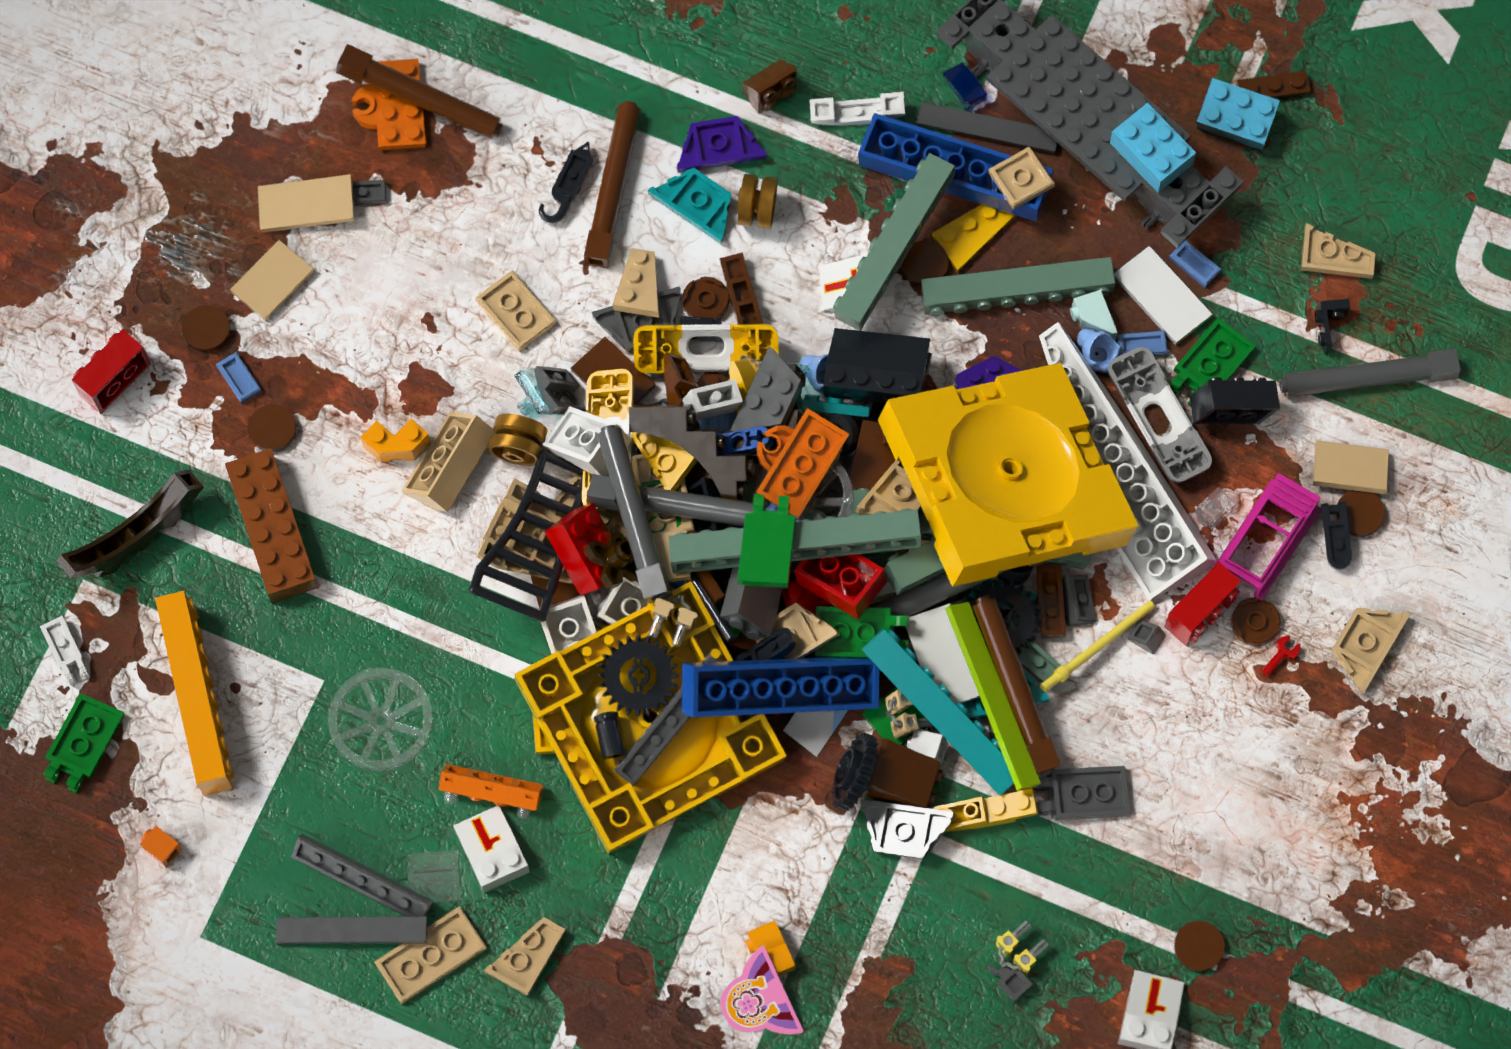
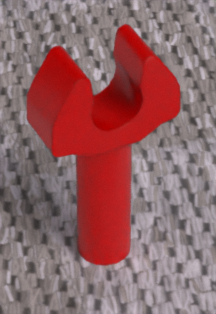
[1261,635,1300,677]

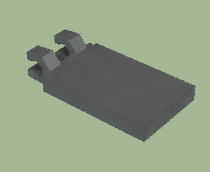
[1032,766,1131,821]

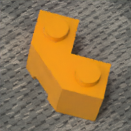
[360,419,431,462]

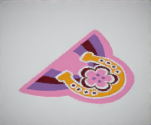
[720,946,803,1034]

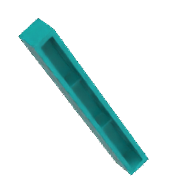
[861,629,1014,796]

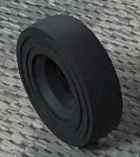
[824,413,860,457]

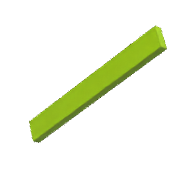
[945,602,1041,791]

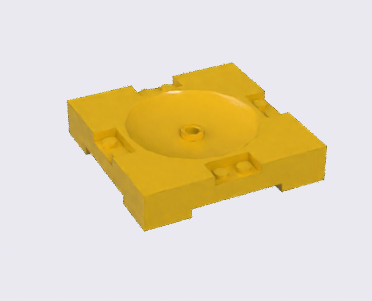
[878,363,1139,587]
[514,581,786,855]

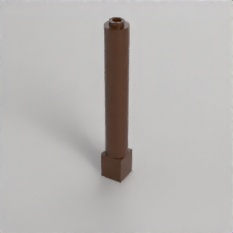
[336,44,503,139]
[584,101,641,269]
[973,595,1061,775]

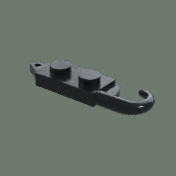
[538,142,593,223]

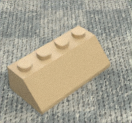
[401,412,495,512]

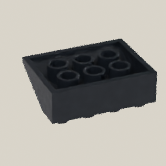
[823,328,930,403]

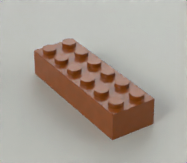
[225,448,318,603]

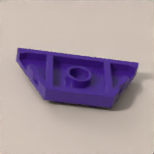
[677,116,767,173]
[955,356,1022,389]

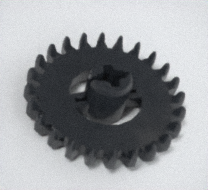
[967,579,1042,656]
[597,634,680,717]

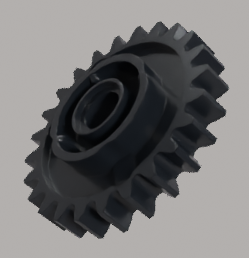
[831,732,878,811]

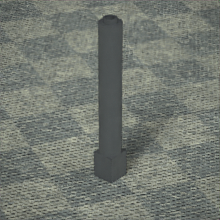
[1279,348,1461,397]
[597,425,673,604]
[586,474,768,527]
[874,571,1004,617]

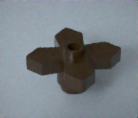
[583,533,638,590]

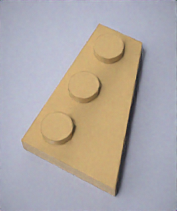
[1301,223,1375,279]
[612,248,659,318]
[483,917,566,996]

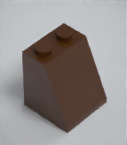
[868,738,943,808]

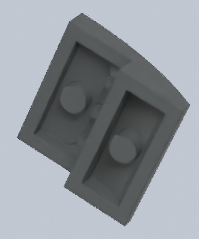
[534,366,586,414]

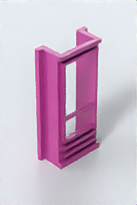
[1214,473,1321,601]

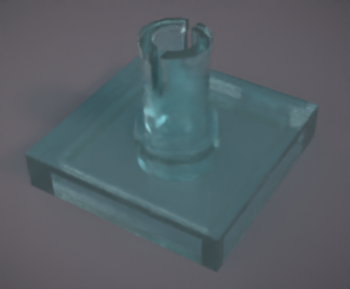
[514,370,564,416]

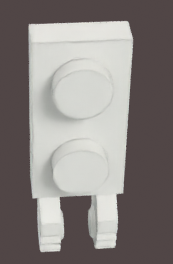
[40,616,90,686]

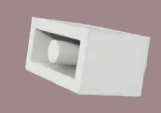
[683,379,743,421]

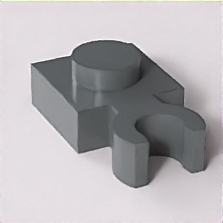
[988,956,1033,1003]

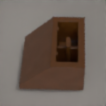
[742,59,797,114]

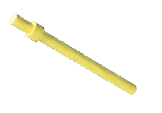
[1040,601,1155,692]

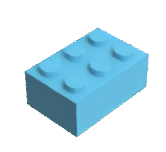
[1196,78,1280,150]
[1110,103,1196,193]

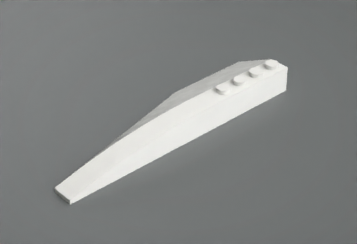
[1039,322,1217,601]

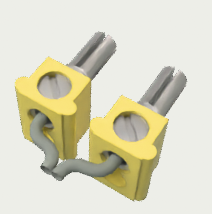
[996,921,1049,976]

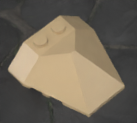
[476,478,573,584]

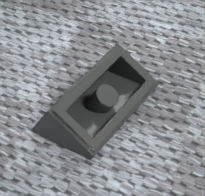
[1062,575,1096,626]

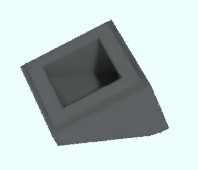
[1128,619,1165,654]

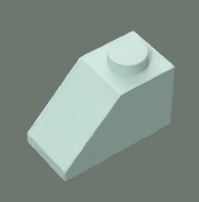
[1070,290,1117,340]

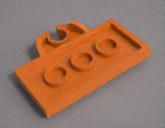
[352,59,426,151]
[755,408,849,519]

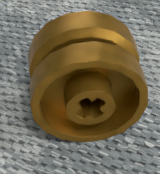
[737,174,778,229]
[488,414,547,466]

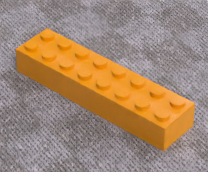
[155,591,235,796]

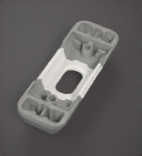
[1108,347,1212,483]

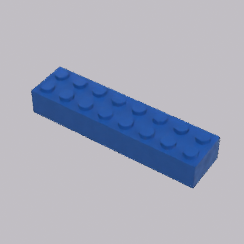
[858,113,1053,222]
[682,657,879,717]

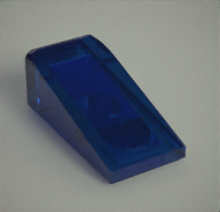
[942,62,987,111]

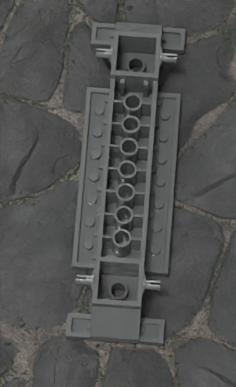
[935,0,1244,249]

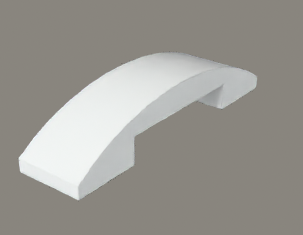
[810,92,905,126]

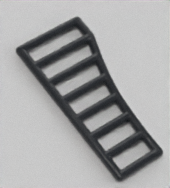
[469,450,584,622]

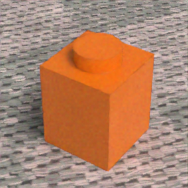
[139,826,182,868]

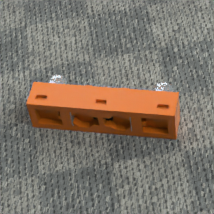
[439,764,544,821]

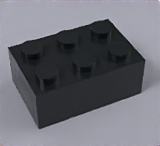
[1190,377,1280,424]

